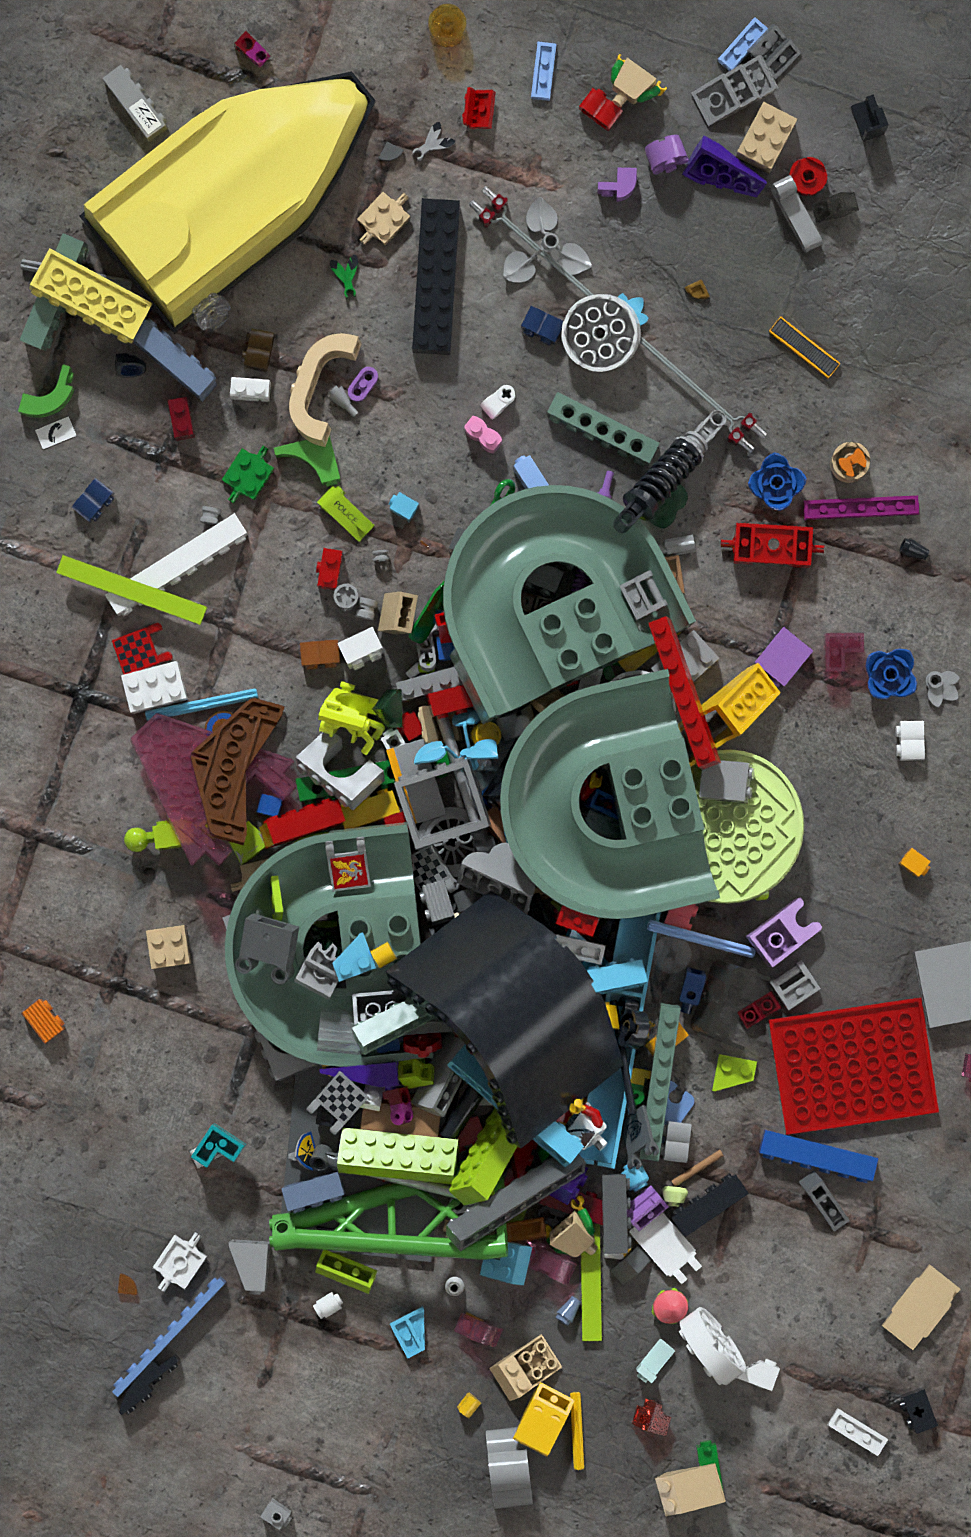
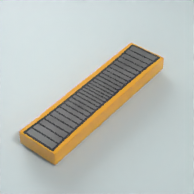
[769,317,840,379]

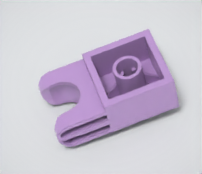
[746,897,822,967]

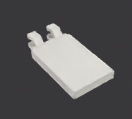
[629,1212,702,1284]

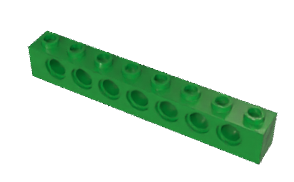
[296,751,450,805]

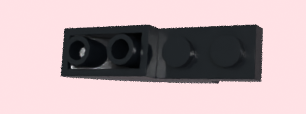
[119,1353,180,1415]

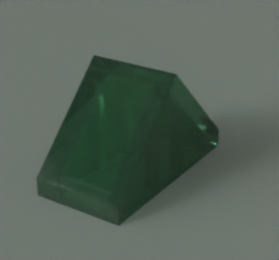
[372,689,403,728]

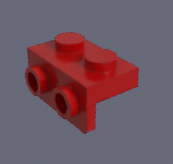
[462,87,496,129]

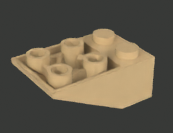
[489,1334,562,1401]

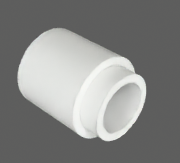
[313,1292,343,1319]

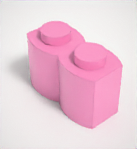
[464,416,502,454]

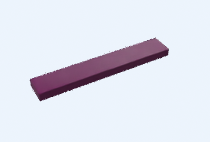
[803,495,919,520]

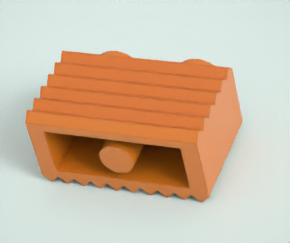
[22,999,65,1044]

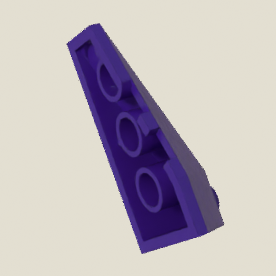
[682,136,767,197]
[319,1061,401,1090]

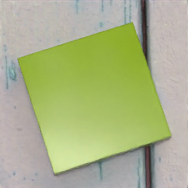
[270,876,283,922]

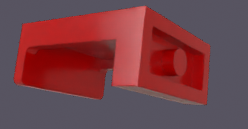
[556,905,599,937]

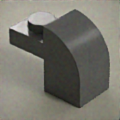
[449,888,484,914]

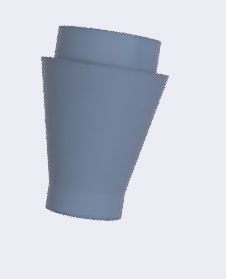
[555,1296,581,1326]

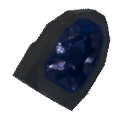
[115,353,146,378]

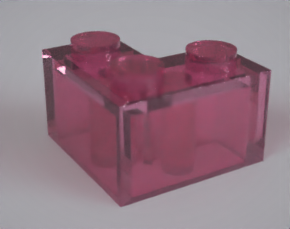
[823,633,864,673]

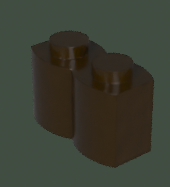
[241,328,275,372]

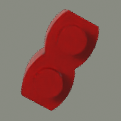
[579,88,623,132]

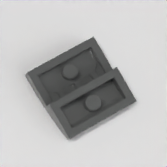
[747,24,801,80]

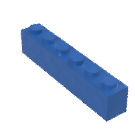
[759,1129,878,1183]

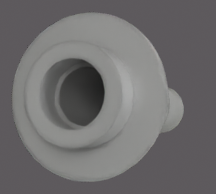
[328,385,358,417]

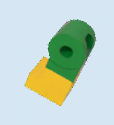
[631,1067,651,1105]

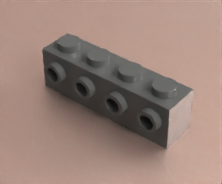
[602,1174,631,1254]

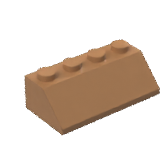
[360,1094,441,1137]

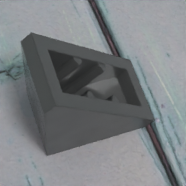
[610,1245,651,1285]

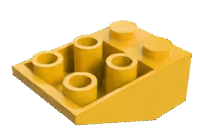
[513,1382,575,1457]

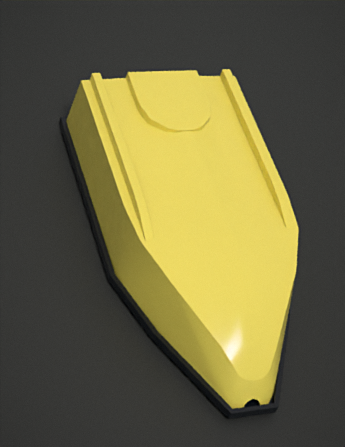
[79,71,376,334]

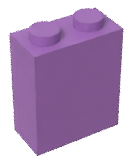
[754,627,813,688]

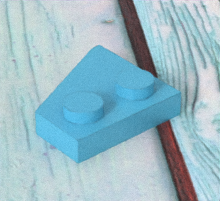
[332,932,376,982]
[390,1306,425,1359]

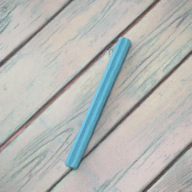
[145,688,258,721]

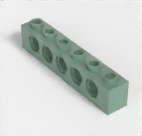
[547,392,660,467]

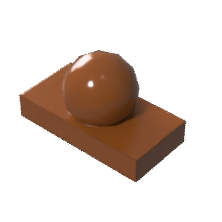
[506,1217,547,1242]

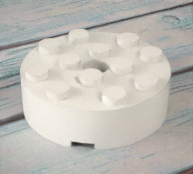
[562,294,641,372]
[679,1307,746,1385]

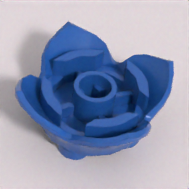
[748,452,807,511]
[866,649,917,699]

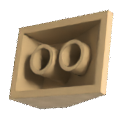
[655,1463,726,1516]

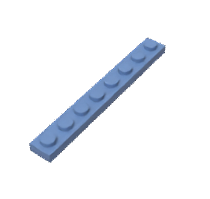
[112,1277,226,1397]

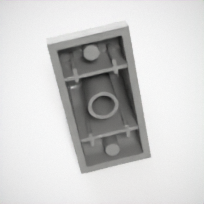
[457,843,535,914]
[486,1427,533,1509]

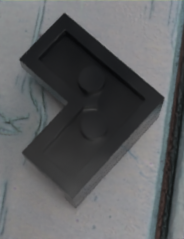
[851,94,889,142]

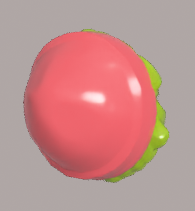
[651,1288,688,1324]

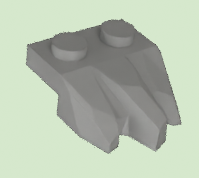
[294,942,339,999]

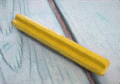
[570,1392,584,1470]

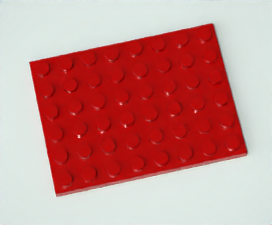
[768,997,939,1135]

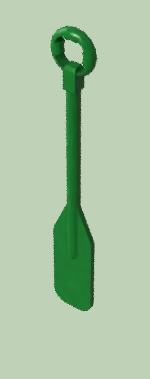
[409,479,516,644]

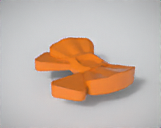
[838,448,867,477]

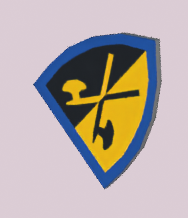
[288,1131,316,1171]

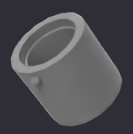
[334,584,359,612]

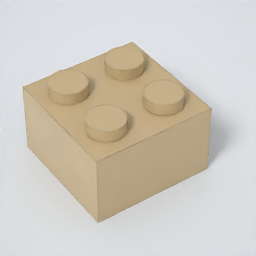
[146,925,191,969]

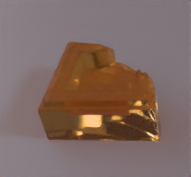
[118,1273,138,1295]

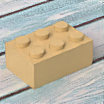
[736,102,797,174]

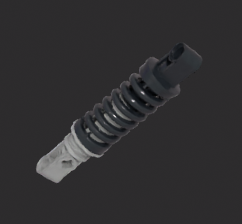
[613,410,726,533]

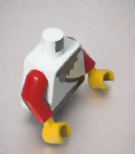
[564,1099,608,1151]

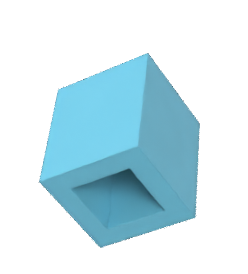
[389,492,419,522]

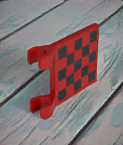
[112,623,173,674]

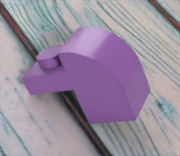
[598,167,637,202]

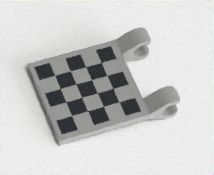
[411,844,460,904]
[306,1071,369,1135]

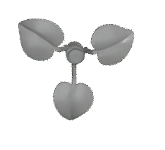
[503,197,591,283]

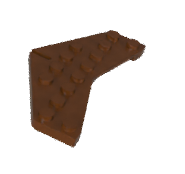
[190,698,285,846]

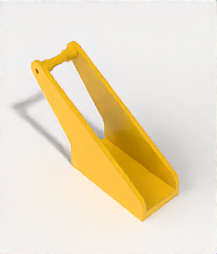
[678,663,781,767]

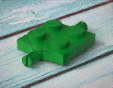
[222,445,275,504]

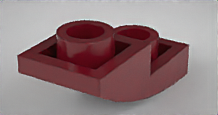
[737,991,781,1029]

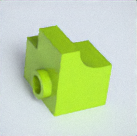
[398,1058,434,1089]

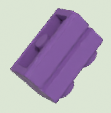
[627,1186,669,1231]

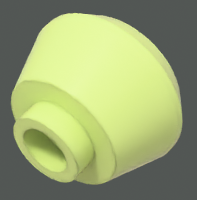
[662,1186,688,1207]

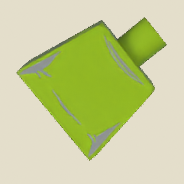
[229,821,266,865]

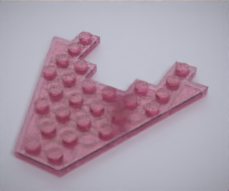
[130,713,297,866]

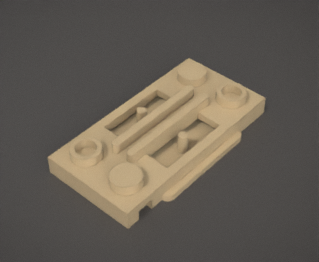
[882,1264,960,1350]

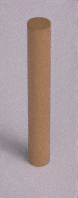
[671,1150,724,1187]

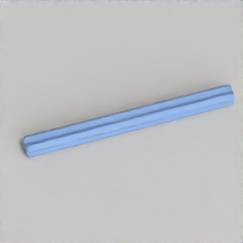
[647,920,756,958]

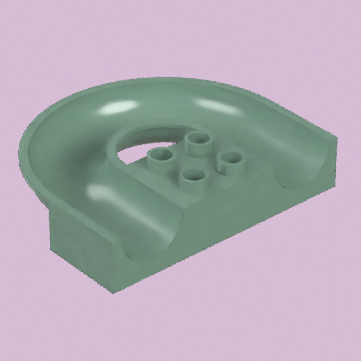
[443,485,696,725]
[500,669,720,919]
[225,822,433,1067]

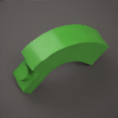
[18,365,74,418]

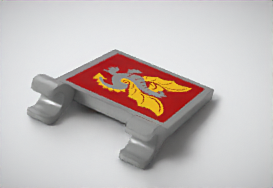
[325,837,371,892]

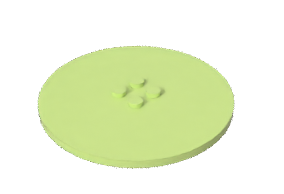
[690,750,804,904]

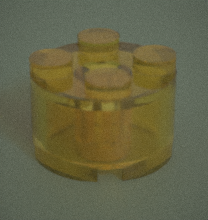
[428,4,467,47]

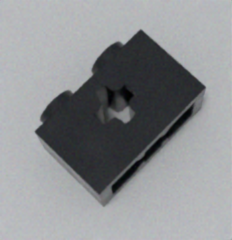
[899,1387,938,1434]

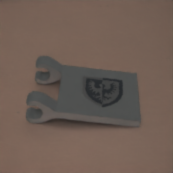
[622,1105,660,1169]

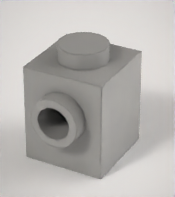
[260,1498,292,1530]

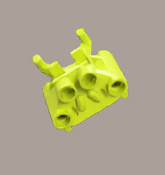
[318,681,385,755]

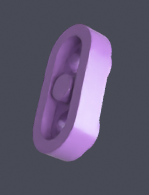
[348,367,378,402]

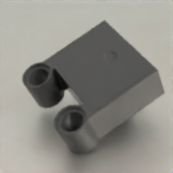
[235,914,299,984]

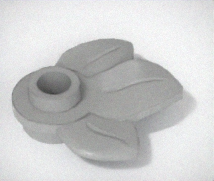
[925,671,960,707]

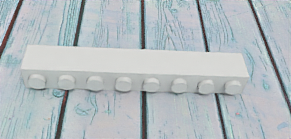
[105,513,248,616]

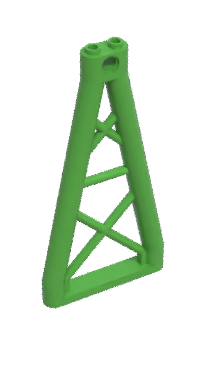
[269,1160,508,1260]

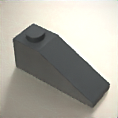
[799,1171,850,1232]

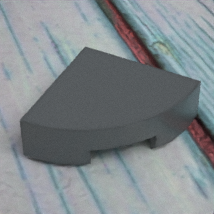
[378,142,404,162]

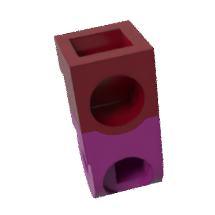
[234,31,270,68]
[382,1086,413,1125]

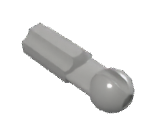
[658,535,696,557]

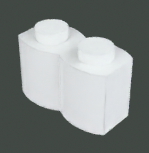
[895,721,925,761]

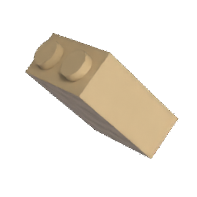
[378,592,418,635]

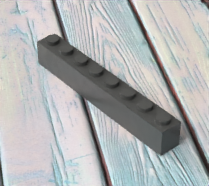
[446,1153,586,1252]

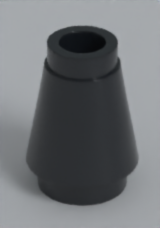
[899,538,929,560]

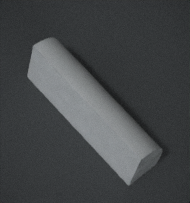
[411,1034,465,1117]

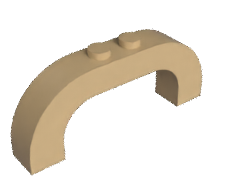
[289,333,361,447]

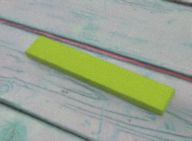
[581,1224,602,1341]

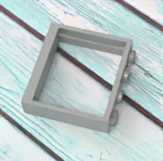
[394,756,491,849]

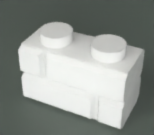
[230,377,271,402]

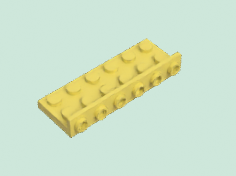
[29,248,153,344]

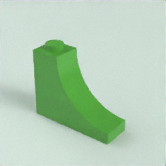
[274,435,341,487]

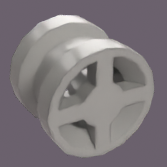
[200,506,221,525]

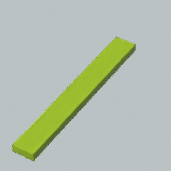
[56,555,207,625]

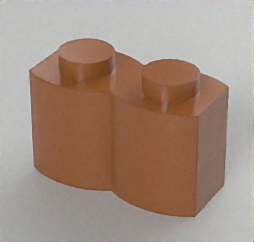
[300,640,341,670]

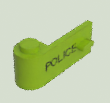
[317,485,375,542]

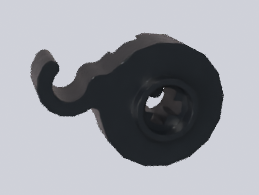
[616,997,649,1050]

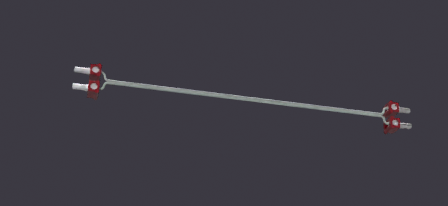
[469,186,767,453]

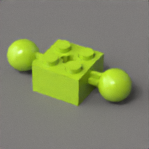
[124,817,217,852]

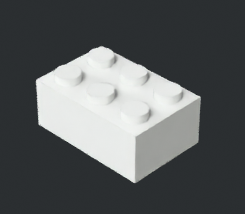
[338,627,384,670]
[121,661,188,714]

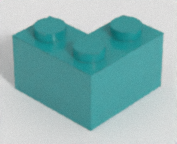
[191,1123,247,1168]

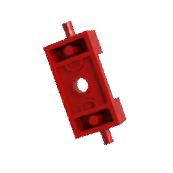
[720,523,824,568]

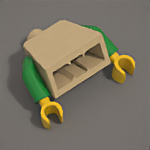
[611,54,667,107]
[545,1196,597,1257]

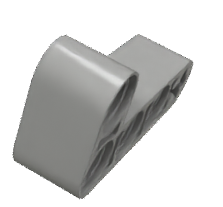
[771,175,823,253]

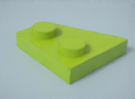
[712,1054,757,1091]

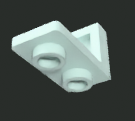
[636,1339,675,1383]

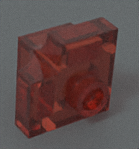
[632,1399,672,1436]

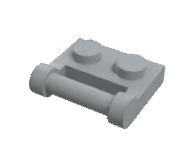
[620,570,668,620]
[769,960,821,1010]

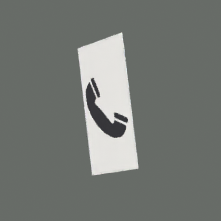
[35,416,76,449]

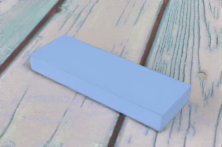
[717,17,768,71]
[531,42,556,101]

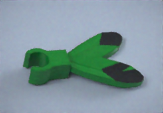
[330,255,358,299]

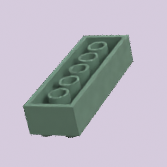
[20,233,90,351]

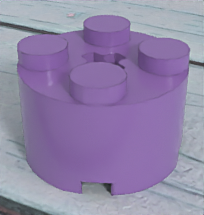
[645,135,689,175]

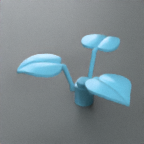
[414,708,498,770]

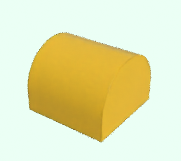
[371,942,397,968]
[457,1392,481,1418]

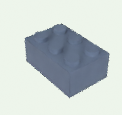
[282,1171,346,1213]

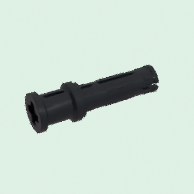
[592,918,616,945]

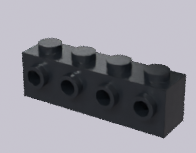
[671,1173,749,1237]

